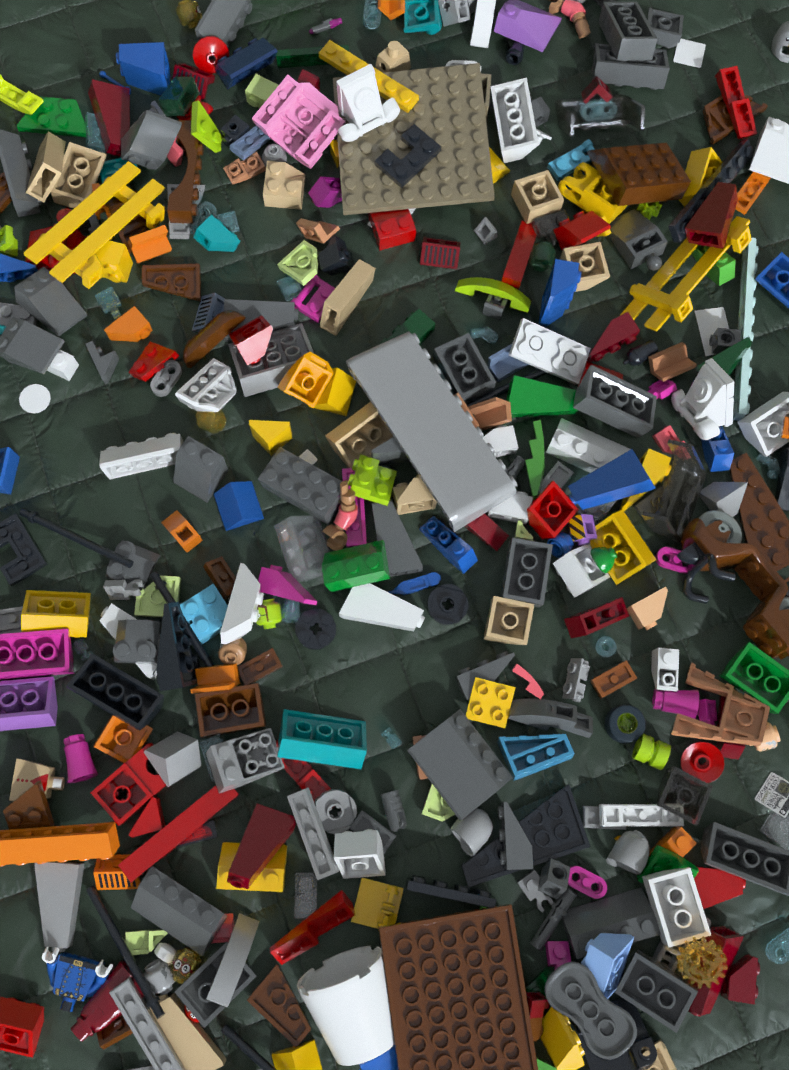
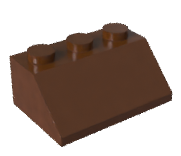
[195,683,267,738]

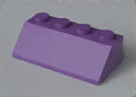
[0,676,58,731]

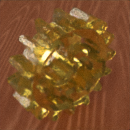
[676,936,728,989]

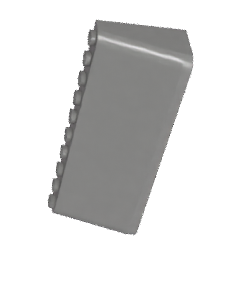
[346,331,518,532]

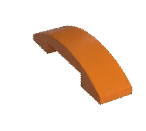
[735,171,771,215]

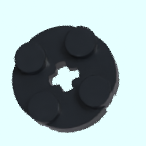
[427,584,468,625]
[295,608,336,650]

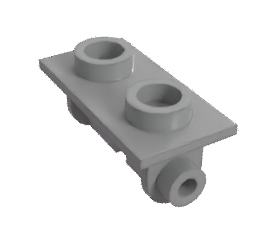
[562,658,590,702]

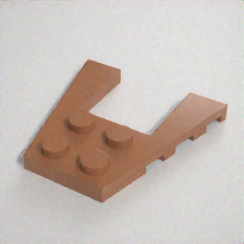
[671,663,770,746]

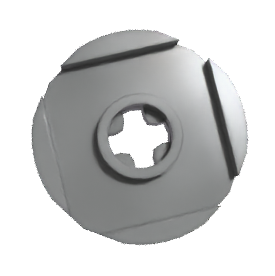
[315,789,357,834]

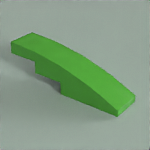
[525,420,545,501]

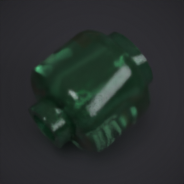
[529,241,556,272]

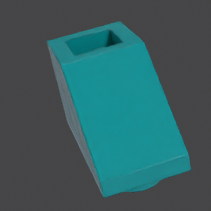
[193,215,240,252]

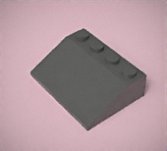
[407,709,513,821]

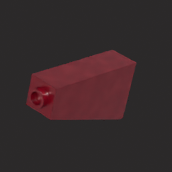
[88,79,130,157]
[685,182,738,249]
[227,804,296,889]
[688,926,744,1017]

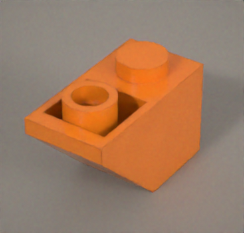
[161,510,203,553]

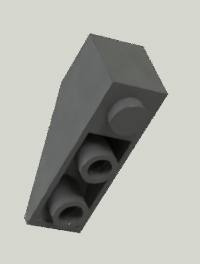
[455,651,515,701]
[498,802,533,870]

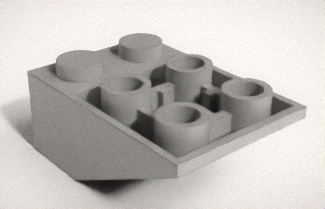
[206,728,285,793]

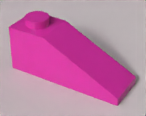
[258,565,317,605]

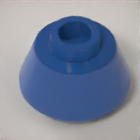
[547,532,574,558]

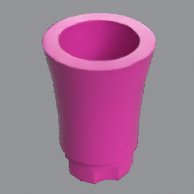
[652,688,699,719]
[63,734,98,783]

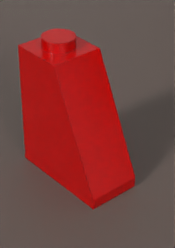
[694,866,746,909]

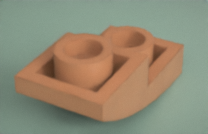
[223,152,266,184]

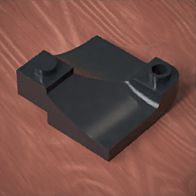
[571,998,657,1070]

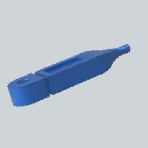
[388,572,441,595]

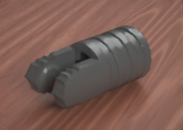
[380,790,407,832]

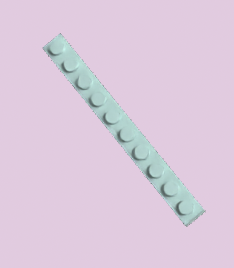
[733,238,758,421]

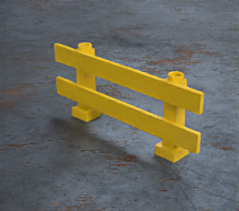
[24,161,165,289]
[620,216,752,332]

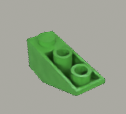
[692,245,735,286]

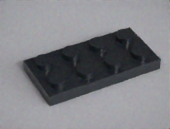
[405,875,496,907]

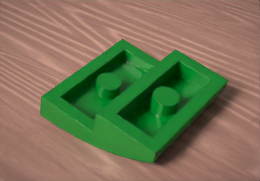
[637,845,699,883]

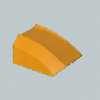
[277,352,333,408]

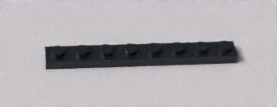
[668,139,753,243]

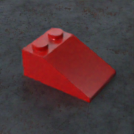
[367,209,416,251]

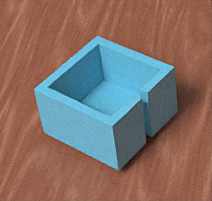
[180,584,228,644]

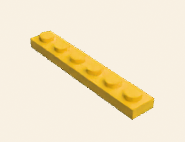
[319,40,419,113]

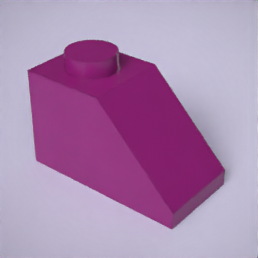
[308,177,342,208]

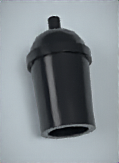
[623,339,658,366]

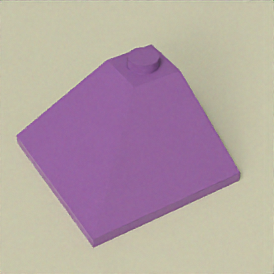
[494,0,562,52]

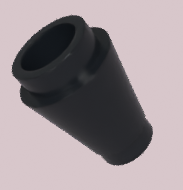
[506,41,525,65]

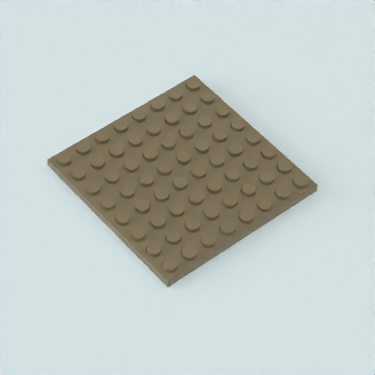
[333,63,494,215]

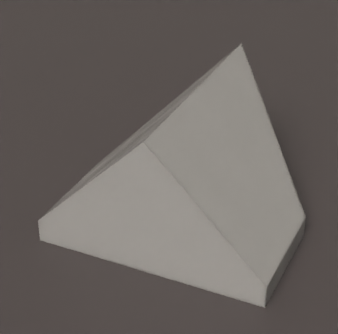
[698,482,748,517]

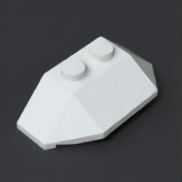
[175,358,237,412]
[220,563,264,644]

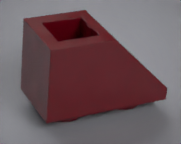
[721,954,760,1005]

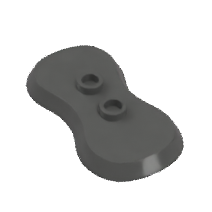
[545,962,637,1060]

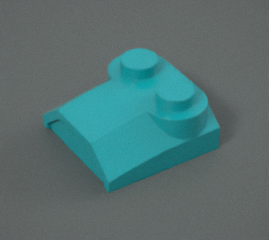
[404,0,442,35]

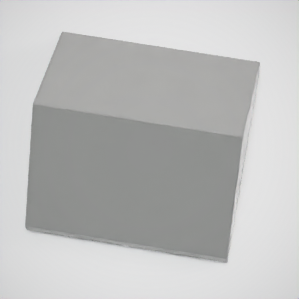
[144,731,201,787]

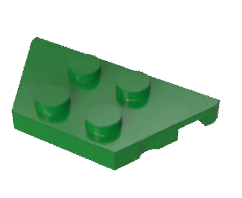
[17,96,90,138]

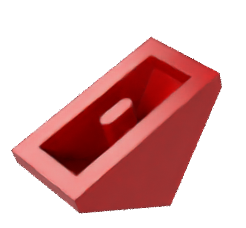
[129,797,166,837]

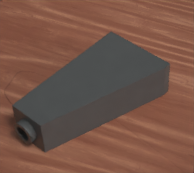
[224,299,298,342]
[372,501,423,577]

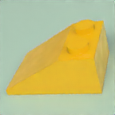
[619,449,672,511]

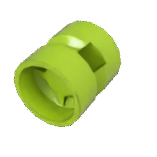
[632,733,671,770]

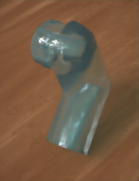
[470,326,498,343]
[757,453,781,479]

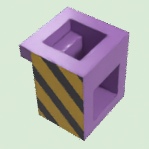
[568,514,597,546]

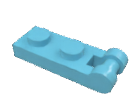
[547,139,595,181]

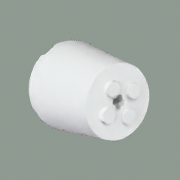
[297,946,395,1066]

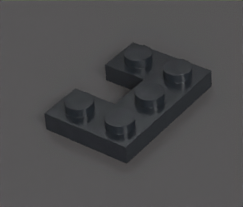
[374,124,441,188]
[0,513,48,586]

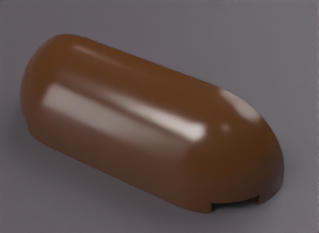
[183,310,246,368]

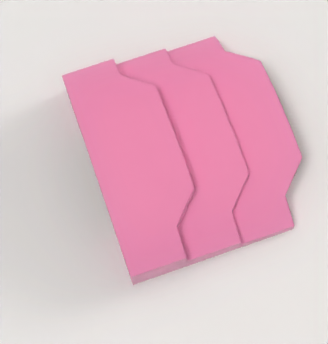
[252,75,346,169]

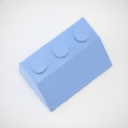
[581,933,634,999]

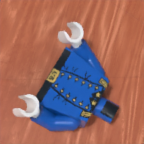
[42,947,113,1012]

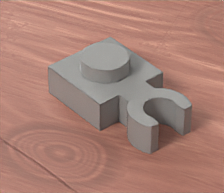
[517,869,553,912]

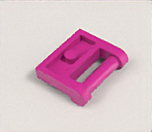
[291,275,335,323]

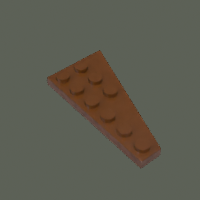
[729,453,789,571]

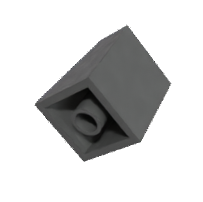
[173,436,229,503]

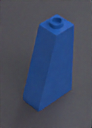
[568,449,655,510]

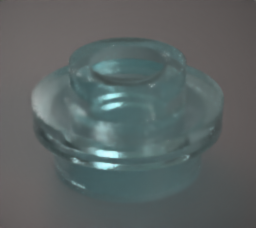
[596,636,617,657]

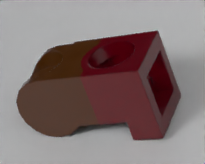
[526,991,550,1042]

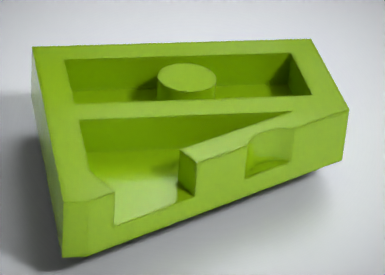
[191,100,222,153]

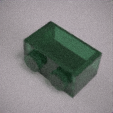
[159,77,200,116]

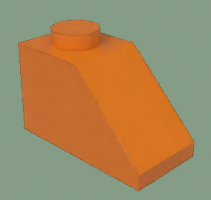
[104,306,153,342]
[649,826,697,857]

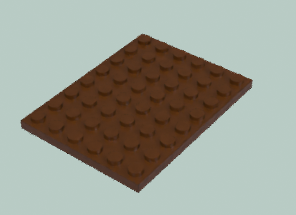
[378,904,538,1070]

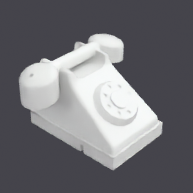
[336,64,400,142]
[671,358,734,440]

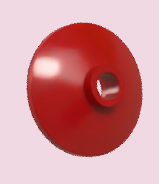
[192,36,229,74]
[681,742,725,784]

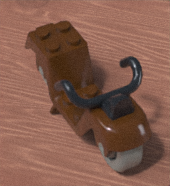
[676,510,789,660]

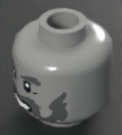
[143,959,176,996]

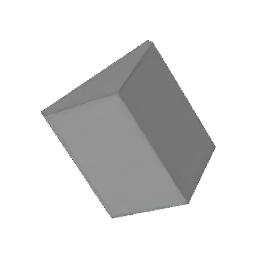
[474,217,498,245]

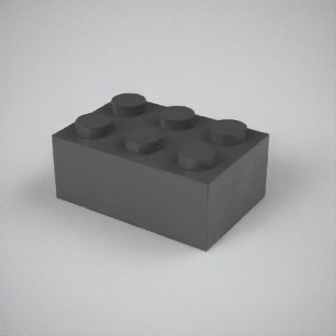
[433,333,496,403]
[500,537,553,608]
[615,949,699,1033]

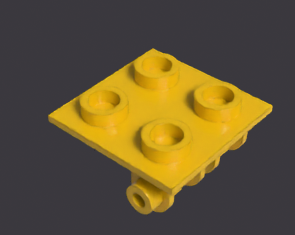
[465,677,515,728]
[351,878,404,929]

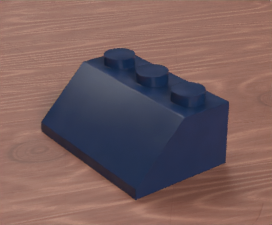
[215,38,278,90]

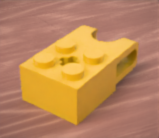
[558,162,627,224]

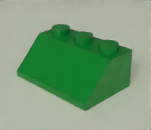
[322,540,390,592]
[719,642,789,714]

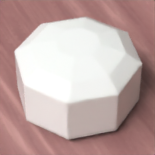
[154,943,178,964]

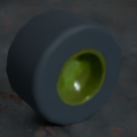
[605,704,645,743]

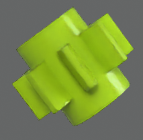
[637,202,662,220]

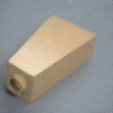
[26,132,66,203]
[320,259,376,336]
[150,993,226,1070]

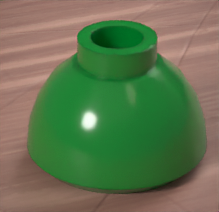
[590,547,618,573]

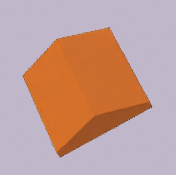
[93,715,153,763]

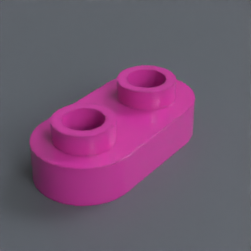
[655,547,693,574]
[568,866,607,899]

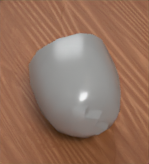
[771,21,789,63]
[450,808,493,856]
[606,830,650,874]

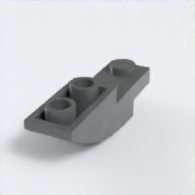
[508,699,593,738]

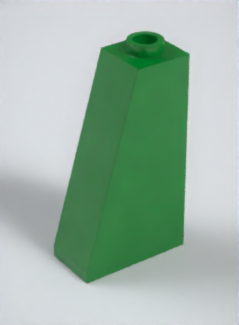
[506,375,578,418]

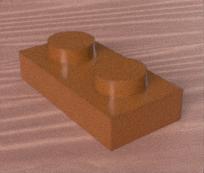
[590,660,637,699]

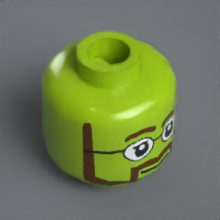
[256,599,282,629]

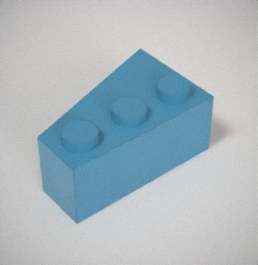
[497,734,575,781]

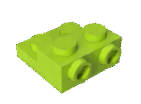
[348,454,397,506]

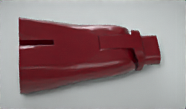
[70,960,144,1042]

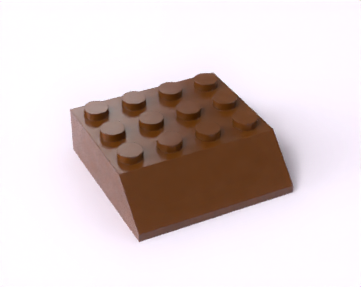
[587,142,691,206]

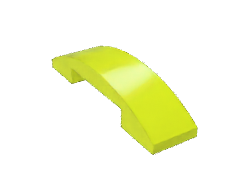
[0,75,44,115]

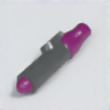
[309,17,342,35]

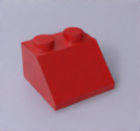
[553,211,611,250]
[527,480,579,539]
[0,997,44,1058]

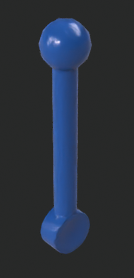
[99,71,131,95]

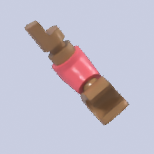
[549,0,591,39]
[322,480,358,551]

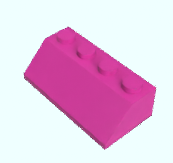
[0,629,74,680]

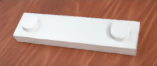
[599,804,684,826]

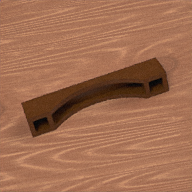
[167,120,204,224]

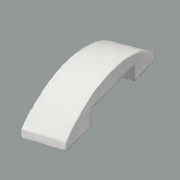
[470,0,496,48]

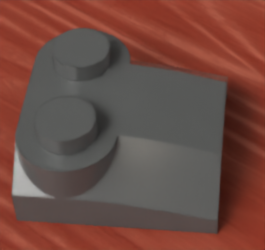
[647,8,684,48]
[105,540,161,591]
[113,619,161,664]

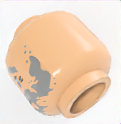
[750,722,780,752]

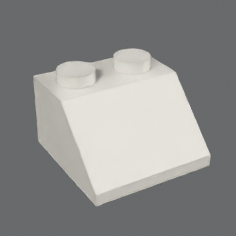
[553,544,610,598]
[333,829,386,879]

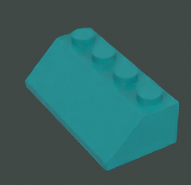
[277,709,367,769]

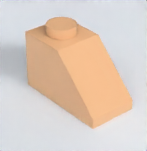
[627,587,668,630]

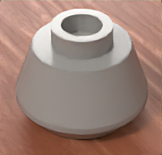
[262,144,287,166]

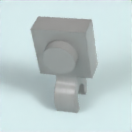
[103,579,144,600]

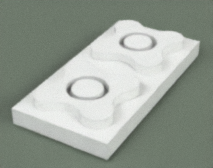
[509,318,591,385]

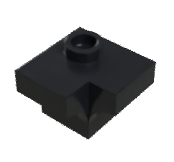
[318,235,354,276]

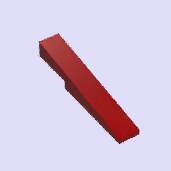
[118,786,239,883]

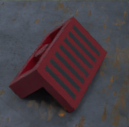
[171,63,215,100]
[581,76,612,104]
[420,237,461,269]

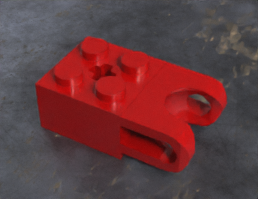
[91,743,166,826]

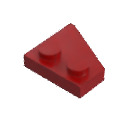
[129,341,179,382]

